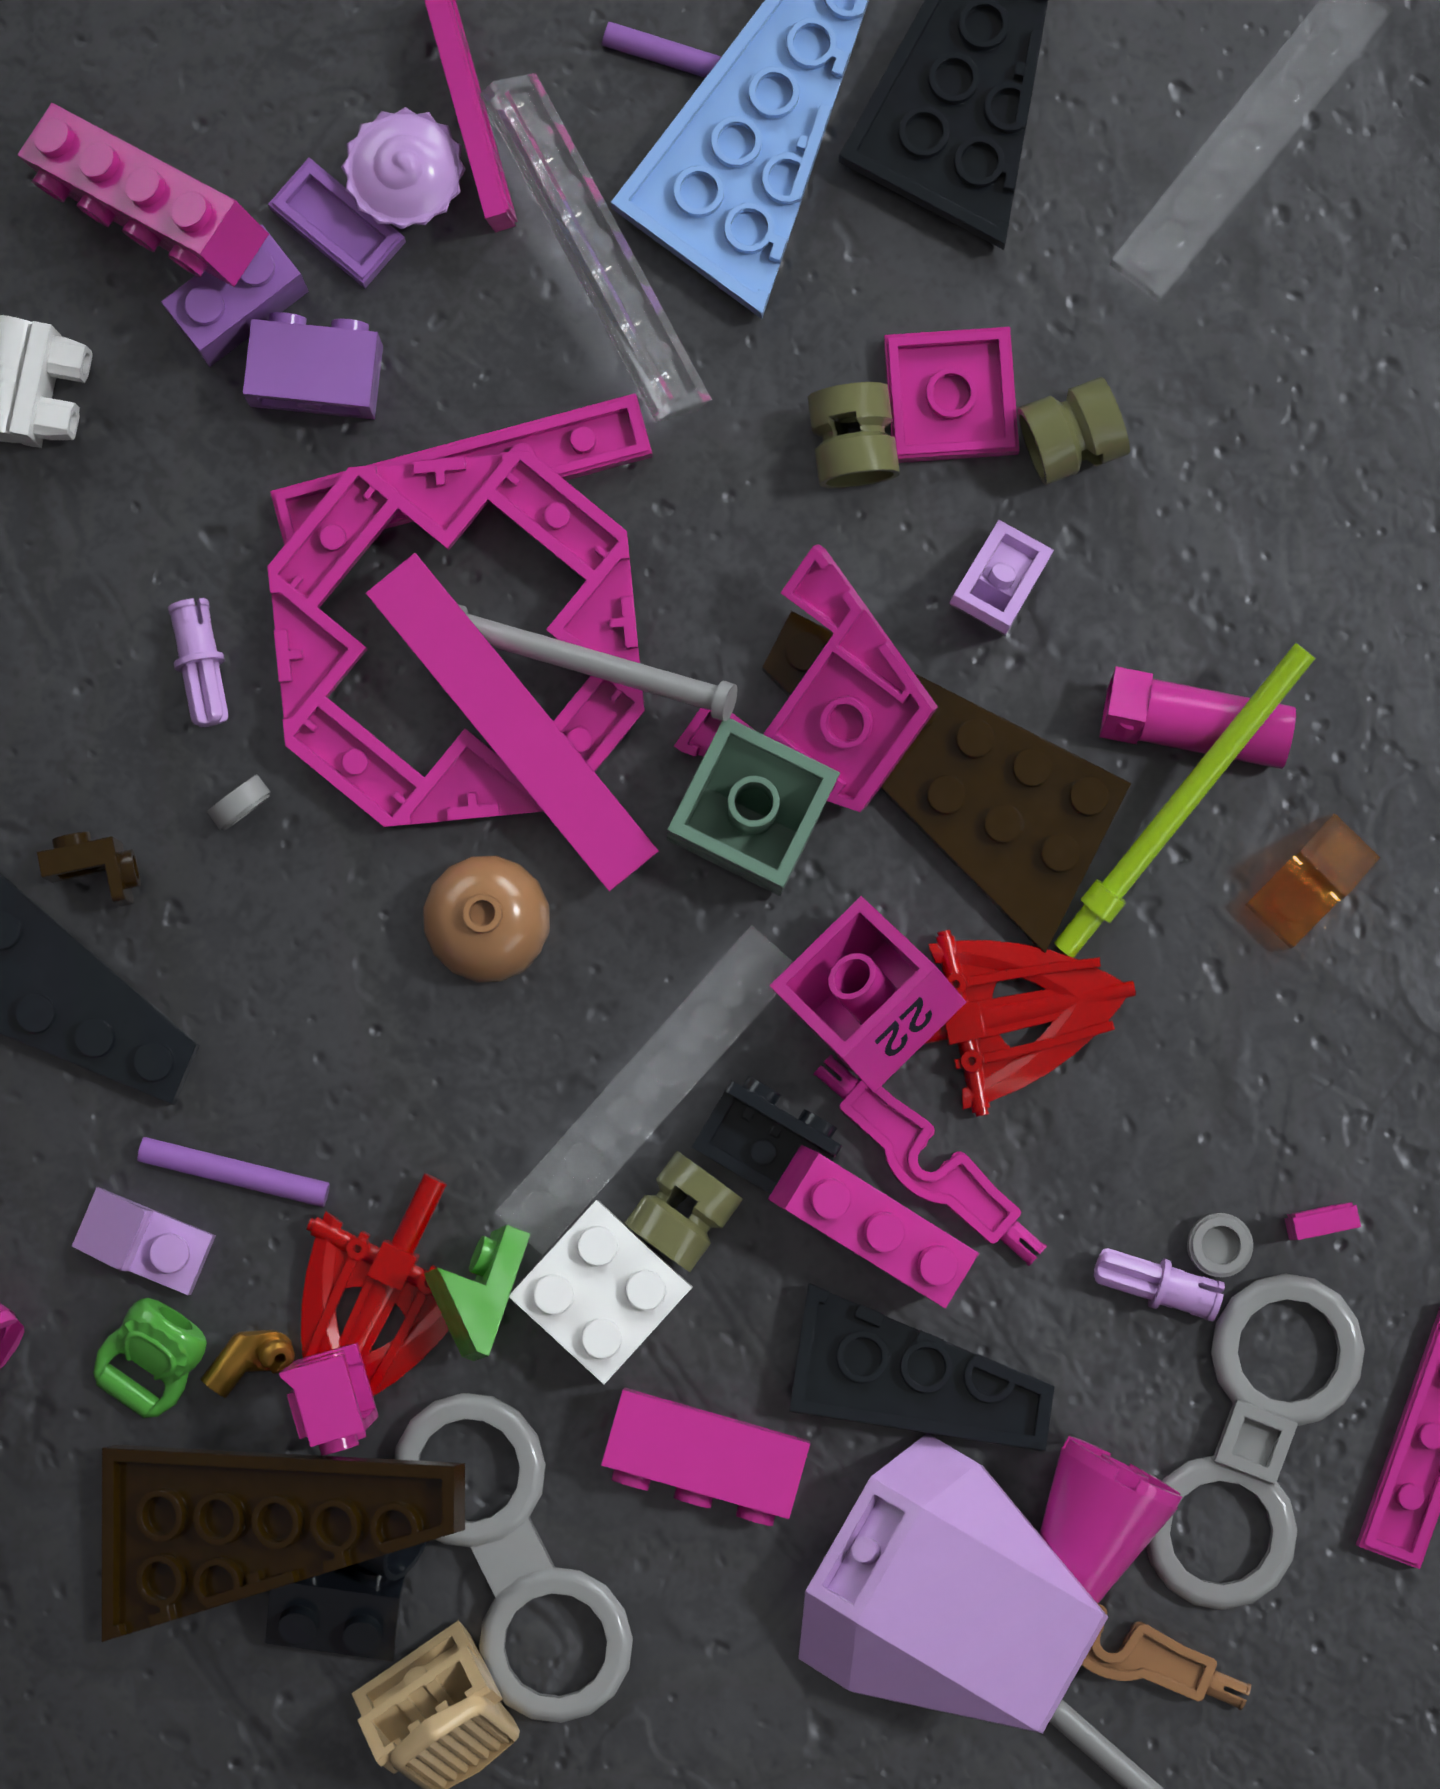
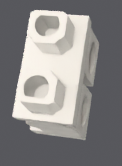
[0,315,93,448]

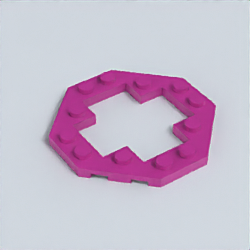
[267,450,645,827]

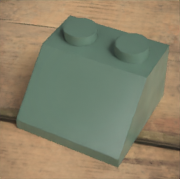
[666,718,840,896]

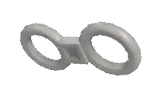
[1146,1273,1365,1610]
[394,1393,633,1723]

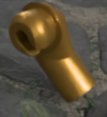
[200,1330,295,1398]

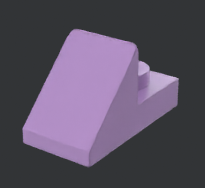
[950,520,1054,636]
[72,1187,216,1295]

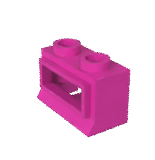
[279,1342,379,1456]

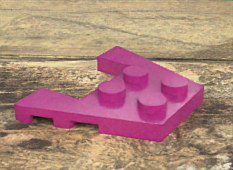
[674,544,938,812]

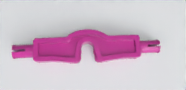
[813,1054,1047,1266]

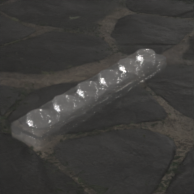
[1110,0,1393,303]
[480,73,712,423]
[495,925,793,1255]

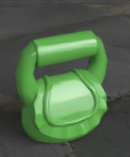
[93,1298,207,1419]

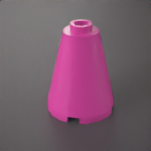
[1040,1436,1183,1604]

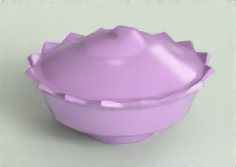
[341,107,466,229]

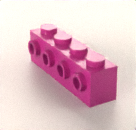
[17,103,269,287]

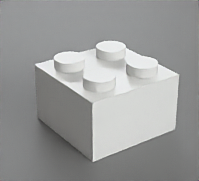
[509,1200,693,1384]

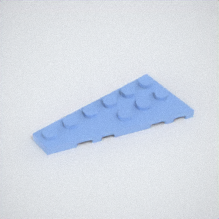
[611,0,869,319]

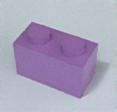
[161,225,309,367]
[243,312,383,420]

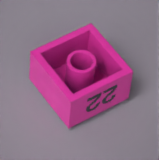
[769,896,966,1093]

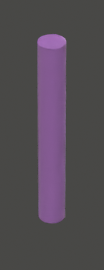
[602,21,721,78]
[137,1137,330,1208]

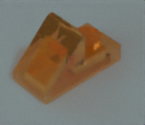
[1245,813,1380,949]

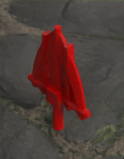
[925,930,1136,1117]
[301,1173,449,1397]

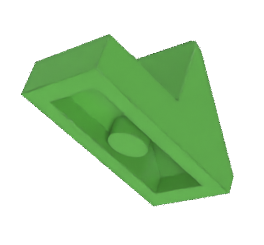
[424,1225,530,1361]

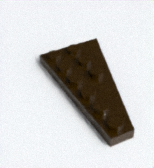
[762,611,1131,953]
[102,1445,465,1642]

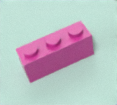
[767,1145,979,1309]
[601,1387,810,1526]

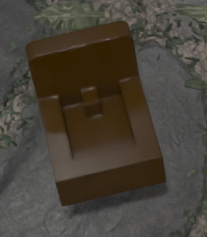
[37,832,141,906]

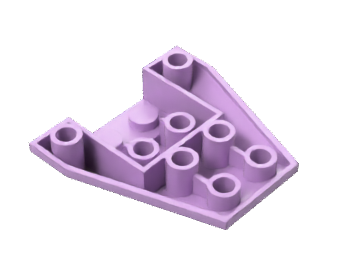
[798,1433,1108,1734]

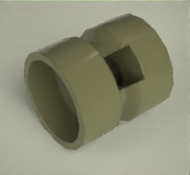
[1017,377,1130,485]
[807,382,900,488]
[623,1151,743,1272]

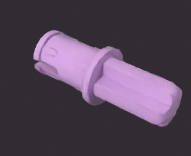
[168,598,228,727]
[1094,1248,1225,1322]

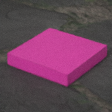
[884,327,1019,463]

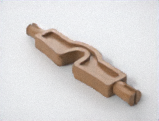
[1081,1604,1251,1710]

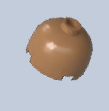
[423,855,550,983]

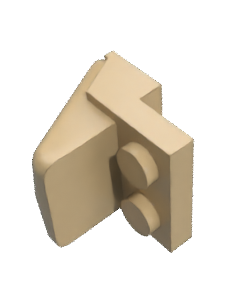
[351,1620,520,1789]

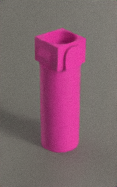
[1099,666,1296,769]

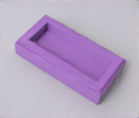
[268,158,406,289]

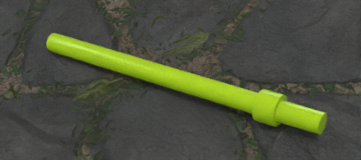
[1054,643,1316,958]

